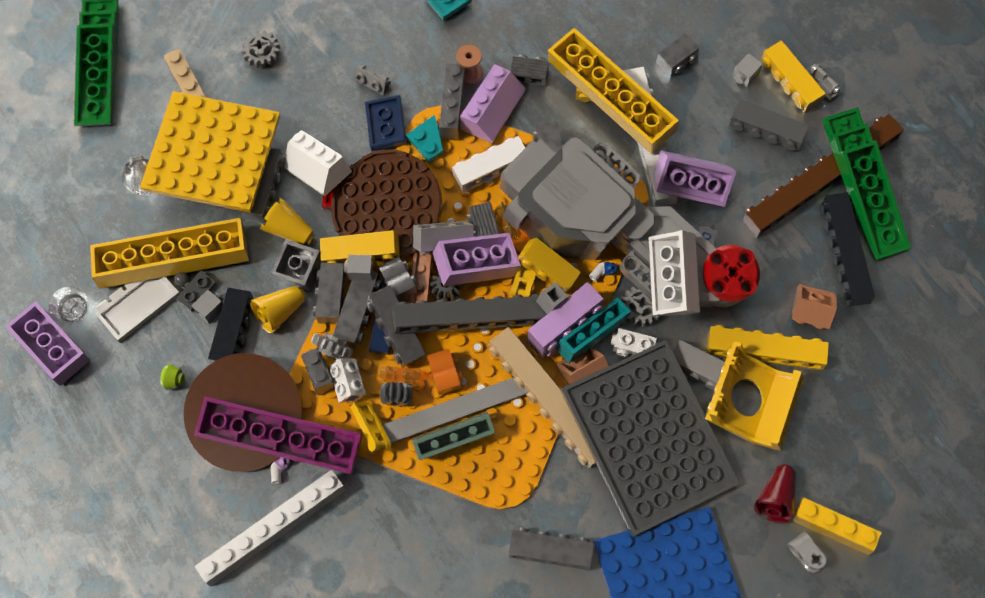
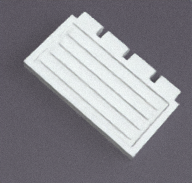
[95,277,180,343]

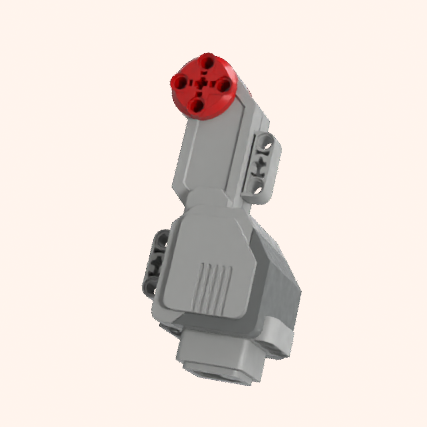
[499,138,760,309]

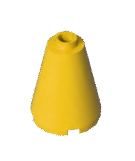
[260,198,315,245]
[250,286,306,334]

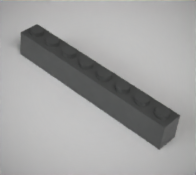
[392,294,547,334]

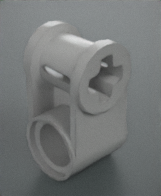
[787,532,826,573]

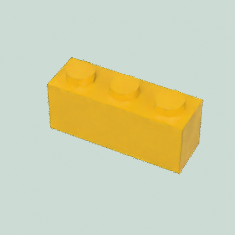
[517,237,581,292]

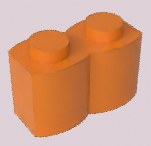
[427,349,463,395]

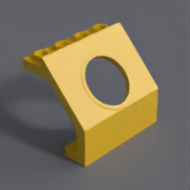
[705,341,804,451]

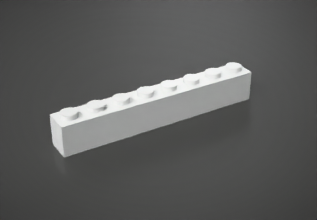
[623,67,678,207]
[195,470,346,587]

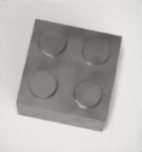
[271,240,324,292]

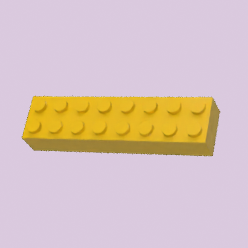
[548,28,679,154]
[90,218,249,289]

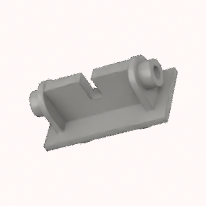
[808,64,843,101]
[353,65,391,95]

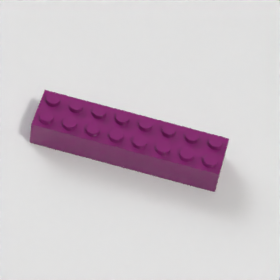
[194,397,363,474]

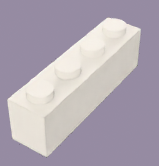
[452,136,525,193]

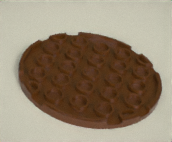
[331,150,442,262]
[184,353,303,472]

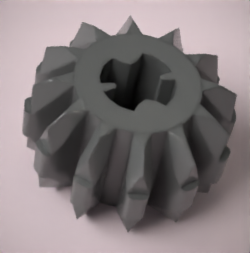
[430,272,463,301]
[380,382,413,407]

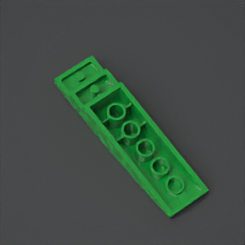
[74,0,119,126]
[822,107,911,260]

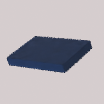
[365,95,407,151]

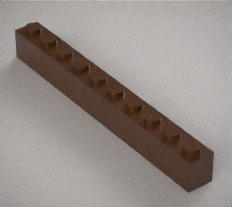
[743,114,904,238]

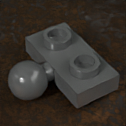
[174,271,216,312]

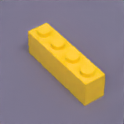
[761,40,826,113]
[320,230,400,263]
[791,497,881,555]

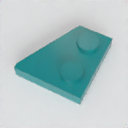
[406,115,443,163]

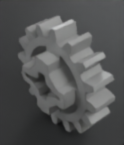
[241,30,281,68]
[622,286,659,327]
[311,332,354,360]

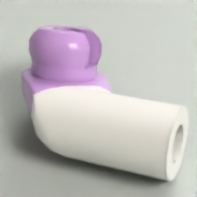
[271,457,290,484]

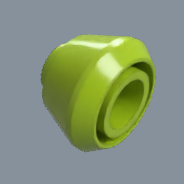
[160,364,185,390]

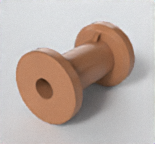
[456,44,483,85]

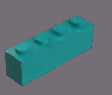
[556,297,631,364]

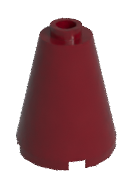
[754,464,796,523]

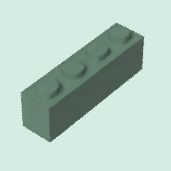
[412,412,495,460]

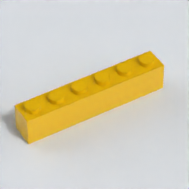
[706,325,829,370]

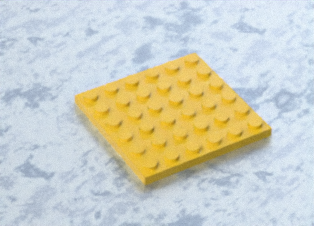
[140,91,280,213]

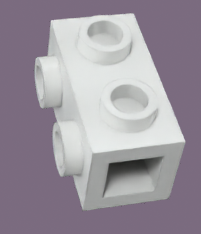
[611,328,657,357]
[329,357,366,403]

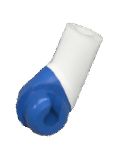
[589,262,617,282]

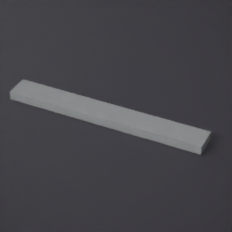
[382,377,527,444]

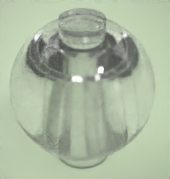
[121,154,151,197]
[49,286,89,325]

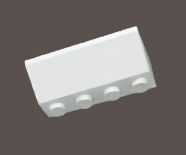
[284,130,352,196]
[649,231,700,316]

